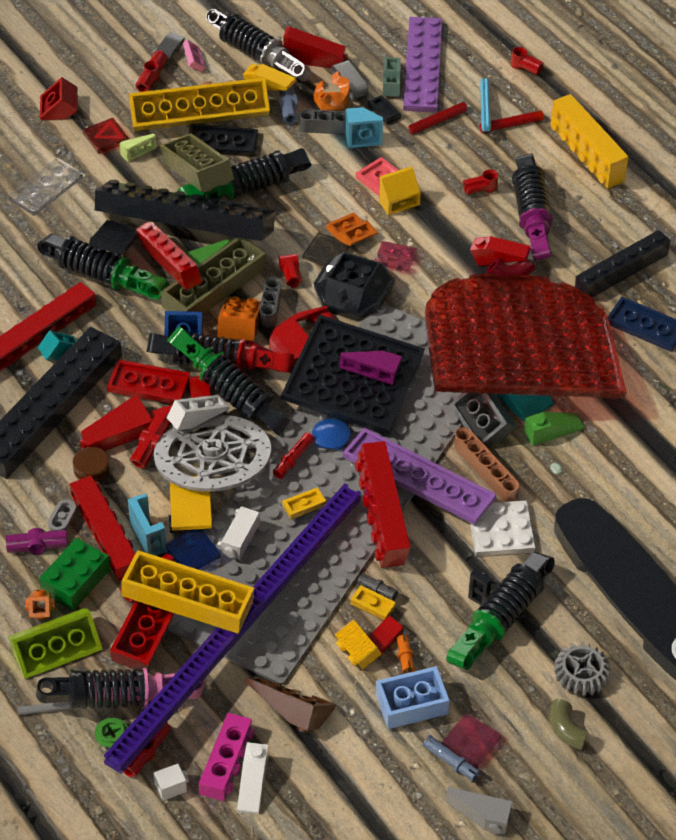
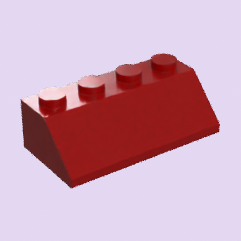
[110,600,175,668]

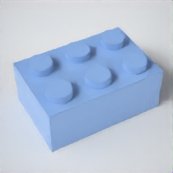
[375,666,450,729]

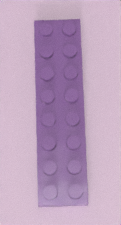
[403,17,442,112]
[343,428,496,525]

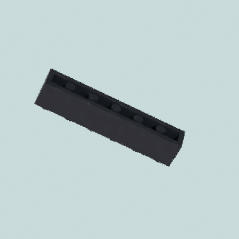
[574,230,671,301]

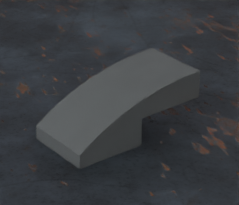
[155,32,185,63]

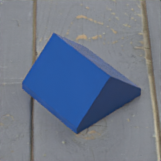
[164,311,203,337]

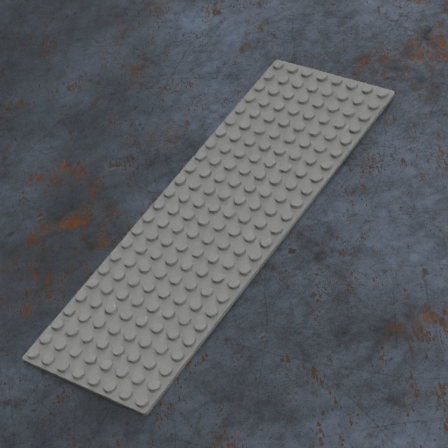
[167,303,507,685]

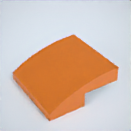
[326,212,378,246]

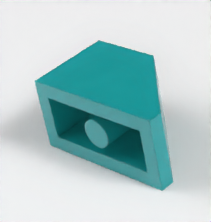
[38,330,77,361]

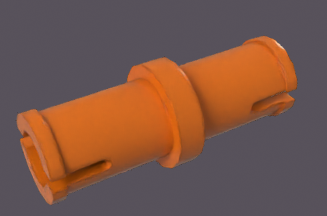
[396,635,416,674]

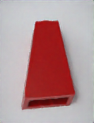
[283,26,348,69]
[80,395,152,451]

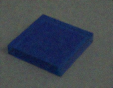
[165,529,221,569]

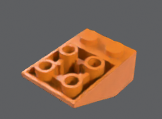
[217,297,261,341]

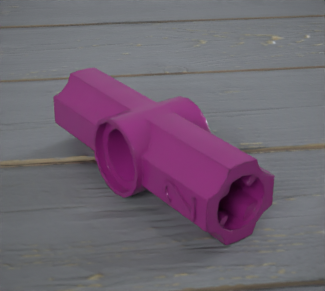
[6,528,68,555]

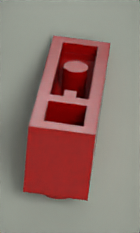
[470,236,531,266]

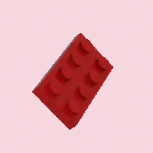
[107,359,191,404]

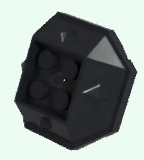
[314,252,395,320]

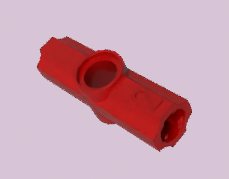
[135,50,168,92]
[130,412,171,469]
[124,723,171,778]

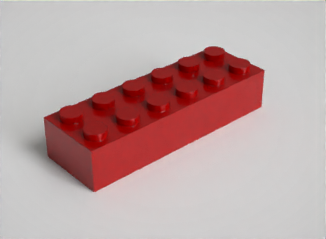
[355,441,410,568]

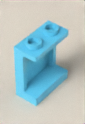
[128,494,167,556]

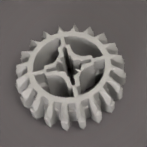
[554,643,611,697]

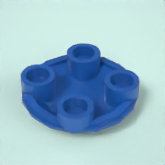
[312,419,350,450]

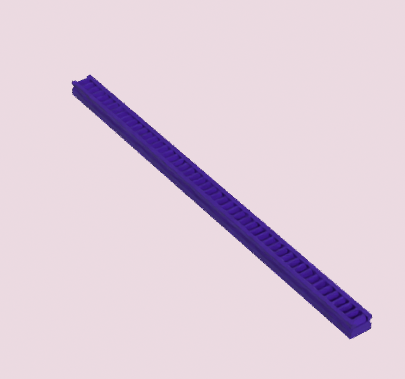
[104,483,361,774]

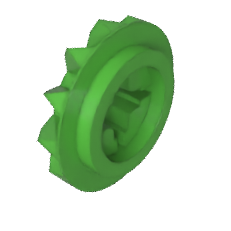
[95,718,128,749]

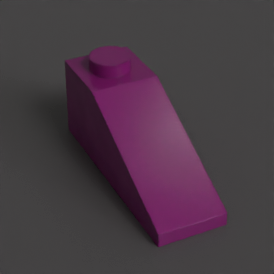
[339,351,402,385]

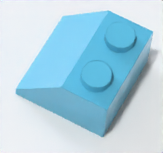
[345,107,383,148]

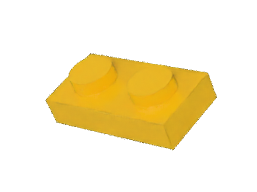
[282,487,326,520]
[350,585,396,620]

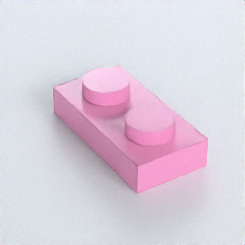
[183,39,206,72]

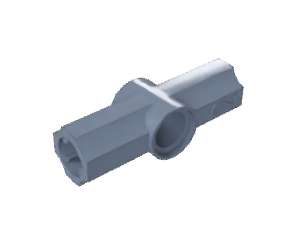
[279,85,298,125]

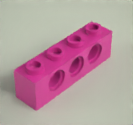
[199,713,255,801]

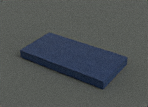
[605,296,676,352]

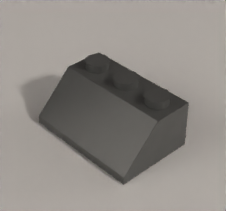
[450,380,517,446]

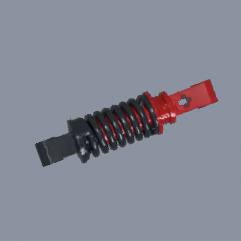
[146,331,294,373]

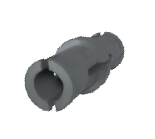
[357,573,398,601]

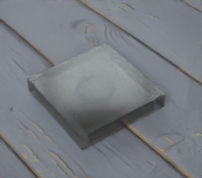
[302,231,351,266]

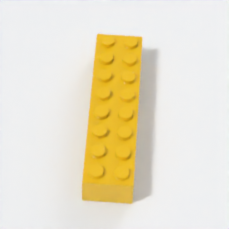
[129,77,270,132]

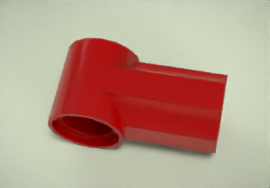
[510,47,544,75]
[463,169,498,195]
[278,253,302,288]

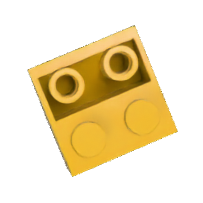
[379,166,421,215]

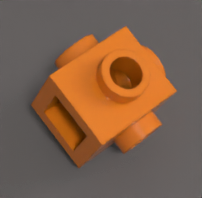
[25,589,55,620]

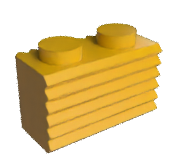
[335,619,381,670]

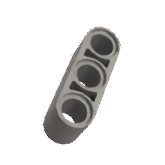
[332,60,369,100]

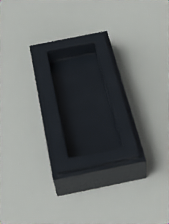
[368,95,401,125]

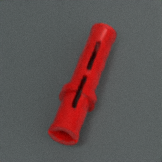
[273,432,314,479]

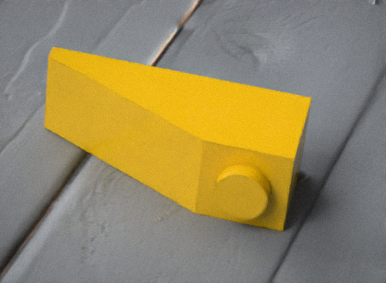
[242,64,297,91]

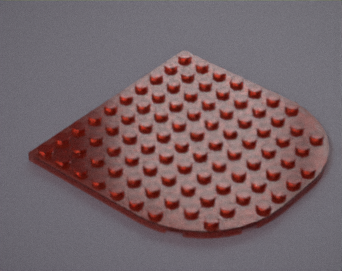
[425,274,627,398]

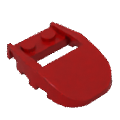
[269,306,336,366]

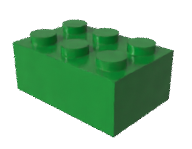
[39,538,110,611]

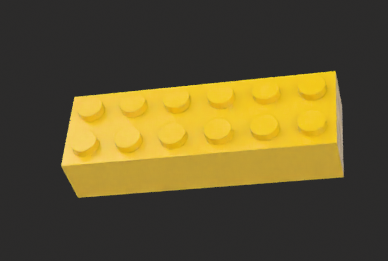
[550,94,628,189]
[122,550,254,634]

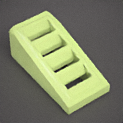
[120,134,157,162]

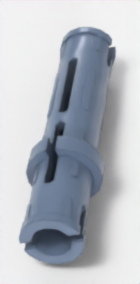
[423,735,481,783]

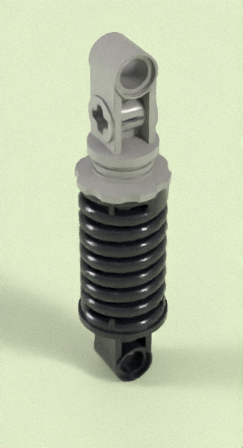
[206,9,311,81]

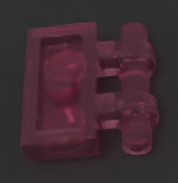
[375,241,417,272]

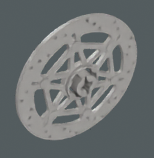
[154,415,271,491]

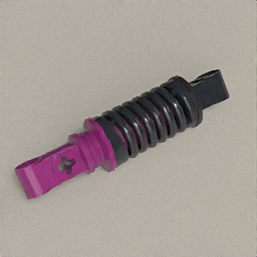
[512,153,553,261]

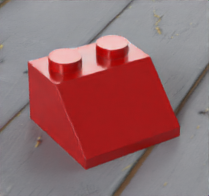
[40,77,78,120]

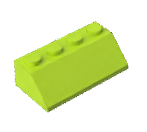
[8,608,103,679]

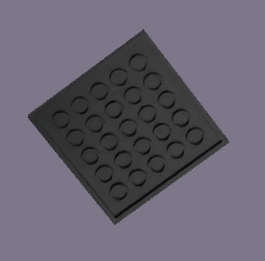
[280,314,425,435]

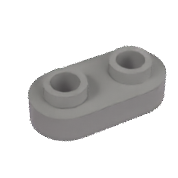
[48,499,76,531]

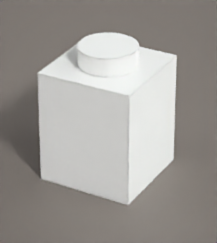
[154,764,189,801]

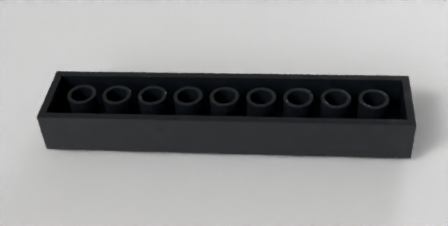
[94,180,275,241]
[0,326,122,479]

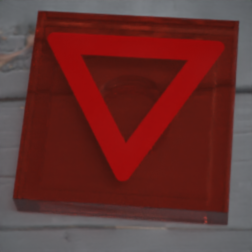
[83,118,129,154]

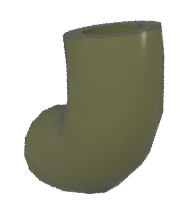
[549,699,588,751]

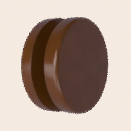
[73,447,110,482]

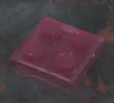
[442,713,501,768]

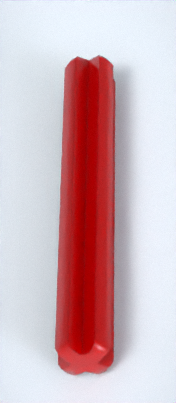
[408,102,468,134]
[479,110,544,133]

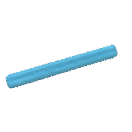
[480,78,491,132]

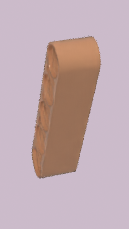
[454,427,519,502]

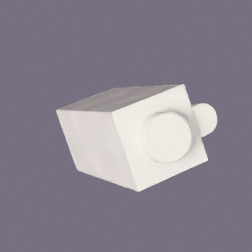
[216,506,260,560]

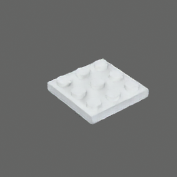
[470,500,535,557]

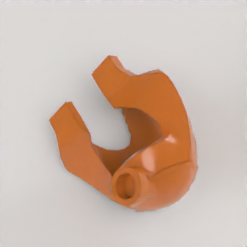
[314,71,350,111]

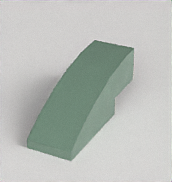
[383,57,401,96]

